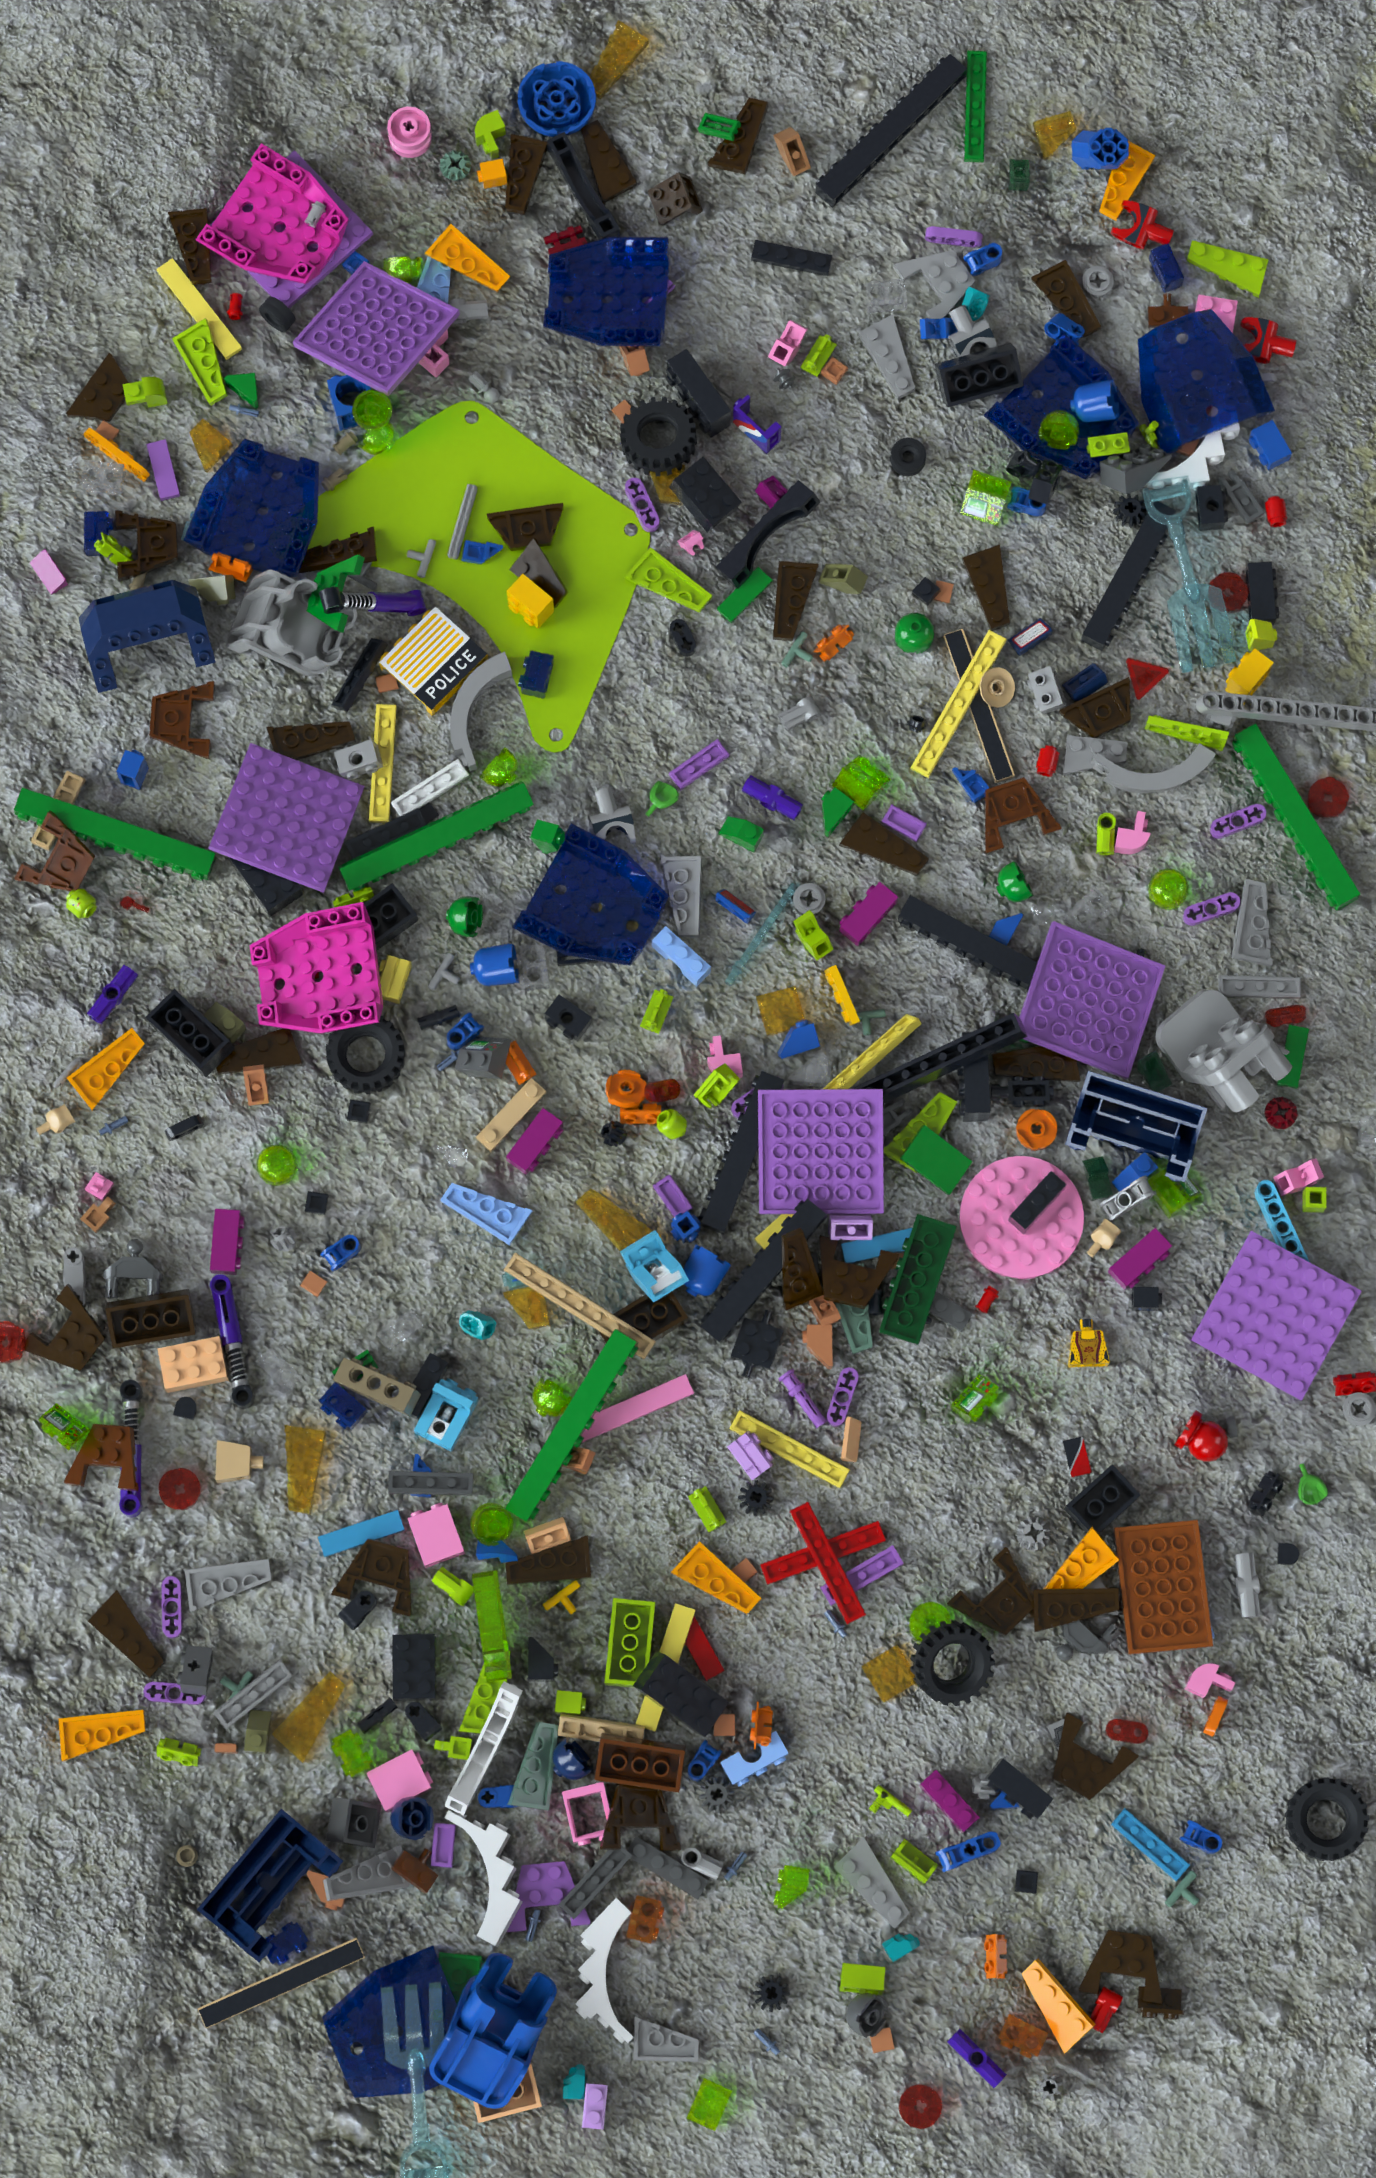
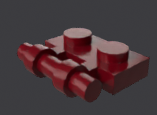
[543,225,591,270]

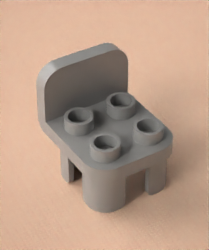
[226,570,357,676]
[1156,989,1292,1112]

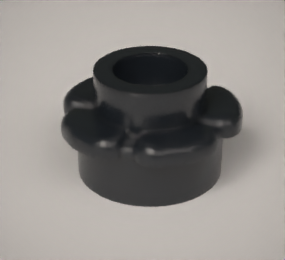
[907,715,926,733]

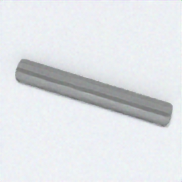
[447,484,477,560]

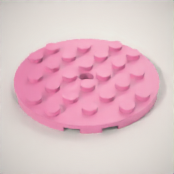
[959,1156,1084,1279]

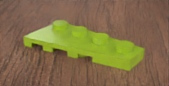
[172,318,228,406]
[883,1092,957,1173]
[459,1649,511,1734]

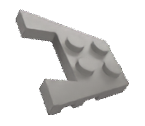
[893,250,975,319]

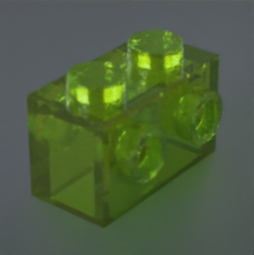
[331,1729,373,1779]

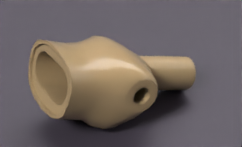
[35,1104,75,1135]
[1087,1219,1121,1257]

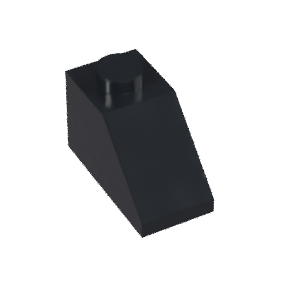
[528,1637,558,1682]

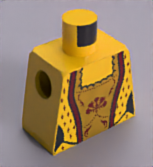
[1068,1319,1109,1368]

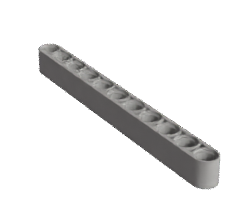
[1196,691,1376,731]

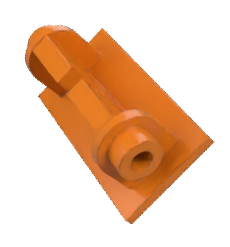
[208,552,253,582]
[813,624,854,662]
[505,1041,537,1085]
[620,1103,661,1125]
[750,1702,773,1749]
[984,1934,1007,1979]

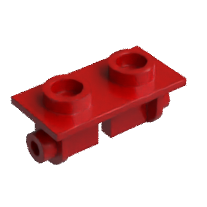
[1333,1371,1376,1396]

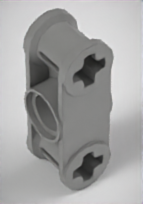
[1099,1175,1157,1222]
[63,1247,86,1306]

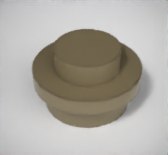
[176,1845,198,1867]

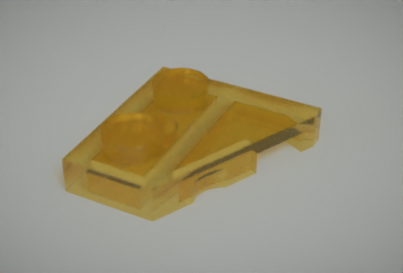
[1033,111,1076,160]
[189,419,233,473]
[650,465,685,505]
[503,1287,551,1330]

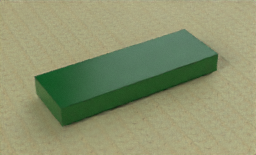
[717,567,773,623]
[1277,1024,1309,1089]

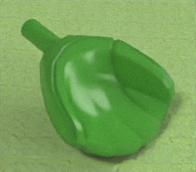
[645,781,679,817]
[1298,1463,1328,1505]

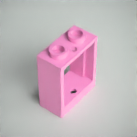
[562,1782,610,1846]

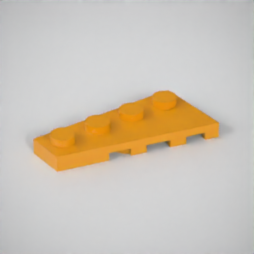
[1099,141,1156,221]
[425,224,510,292]
[67,1028,145,1111]
[1044,1527,1119,1589]
[671,1541,761,1615]
[58,1710,146,1762]
[1022,1958,1096,2054]

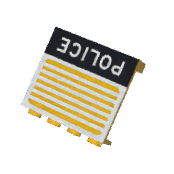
[379,607,488,716]

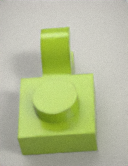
[434,1736,472,1760]

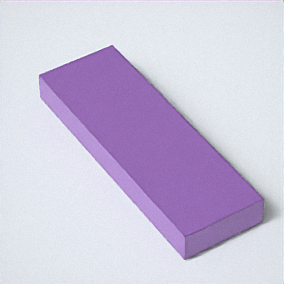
[146,439,180,501]
[669,739,730,791]

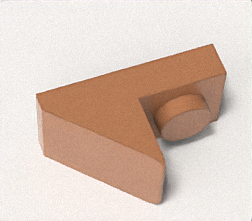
[243,1065,269,1106]
[809,1292,841,1326]
[563,1447,595,1474]

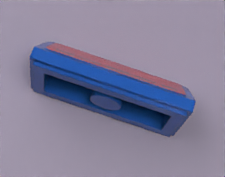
[715,889,756,924]

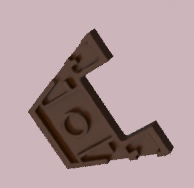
[149,681,215,759]
[985,777,1062,854]
[14,810,95,891]
[64,1424,139,1491]

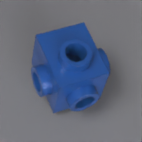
[670,1211,701,1244]

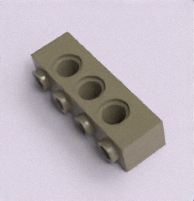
[333,1358,421,1417]

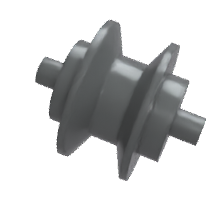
[773,368,795,389]

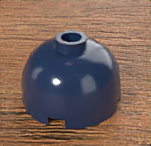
[553,1737,593,1780]
[390,1796,434,1840]

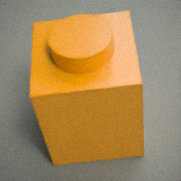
[477,158,507,189]

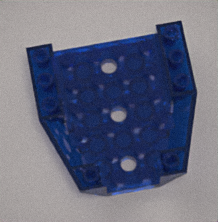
[543,237,670,346]
[1138,309,1275,454]
[984,334,1139,479]
[184,439,319,577]
[512,823,669,966]
[322,1946,457,2098]

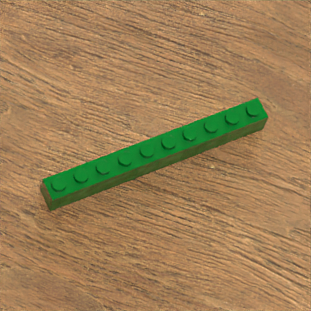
[1232,724,1360,911]
[337,781,534,892]
[14,788,216,881]
[505,1329,639,1522]

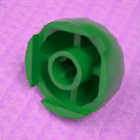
[894,612,935,654]
[996,861,1034,903]
[446,896,483,938]

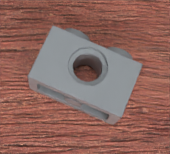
[334,739,383,780]

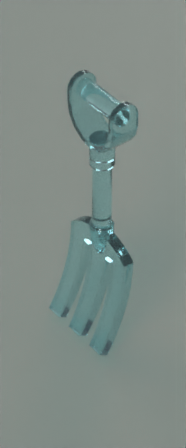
[1143,479,1236,673]
[381,1982,449,2178]

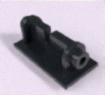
[1248,1471,1284,1516]

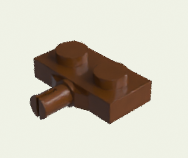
[1148,293,1188,328]
[391,1848,439,1894]

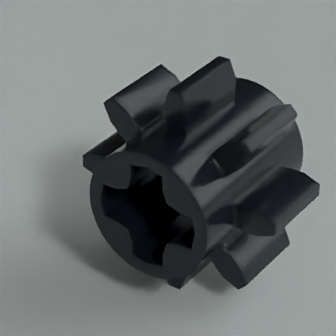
[601,1121,627,1147]

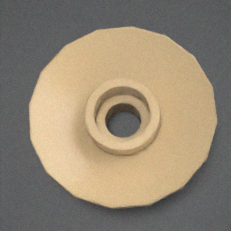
[979,667,1015,708]

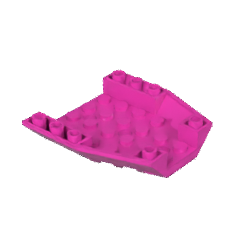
[196,143,349,284]
[249,902,383,1034]

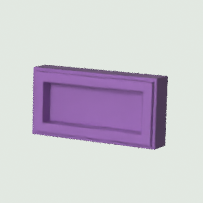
[881,804,927,842]
[653,1174,693,1217]
[431,1823,456,1868]

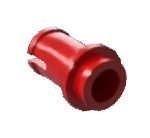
[227,293,243,320]
[975,1286,999,1314]

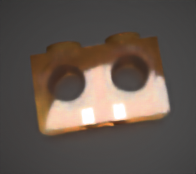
[626,1895,665,1944]
[997,2014,1048,2059]

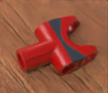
[1110,200,1174,249]
[1234,317,1297,364]

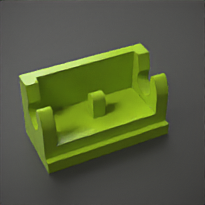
[693,1063,741,1108]
[890,1839,938,1884]
[840,1963,885,1995]

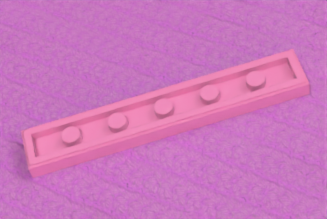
[582,1374,694,1443]

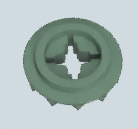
[440,150,471,180]

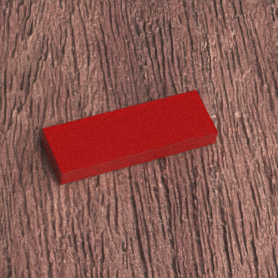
[685,1616,725,1681]

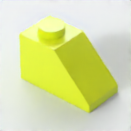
[1245,619,1277,651]

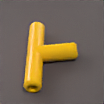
[542,1580,580,1614]

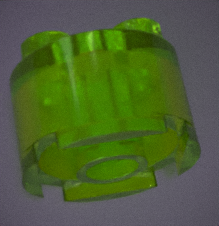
[908,1602,951,1645]

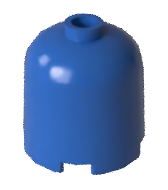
[1070,380,1119,422]
[470,943,519,986]
[683,1244,732,1297]

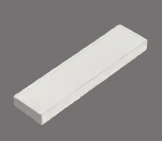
[391,759,470,816]

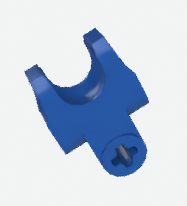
[935,1832,1001,1873]

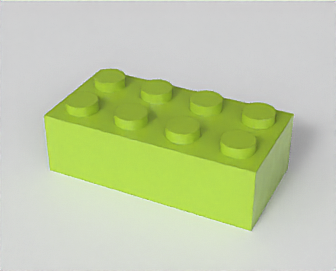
[605,1598,655,1688]

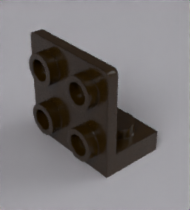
[648,172,703,225]
[1137,1987,1185,2020]

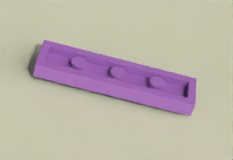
[820,1545,904,1606]

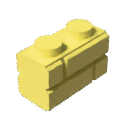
[379,955,412,1004]

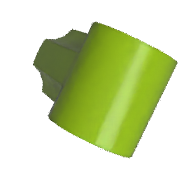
[1096,813,1116,855]
[431,1567,476,1607]

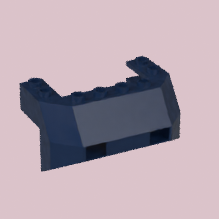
[79,580,216,693]
[1065,1071,1208,1182]
[197,1809,343,1962]

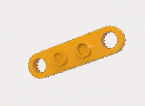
[83,428,150,482]

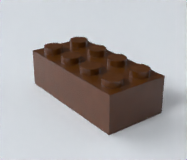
[594,1733,686,1793]

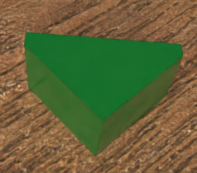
[224,373,259,409]

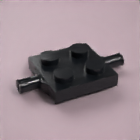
[731,1310,784,1379]

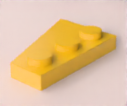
[824,965,860,1026]

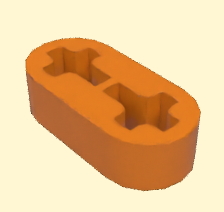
[1203,1696,1228,1737]

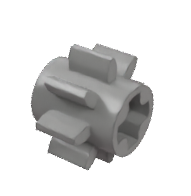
[270,1226,298,1252]
[972,1773,995,1800]
[1035,2074,1062,2101]

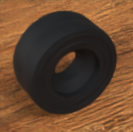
[259,296,296,332]
[890,438,926,476]

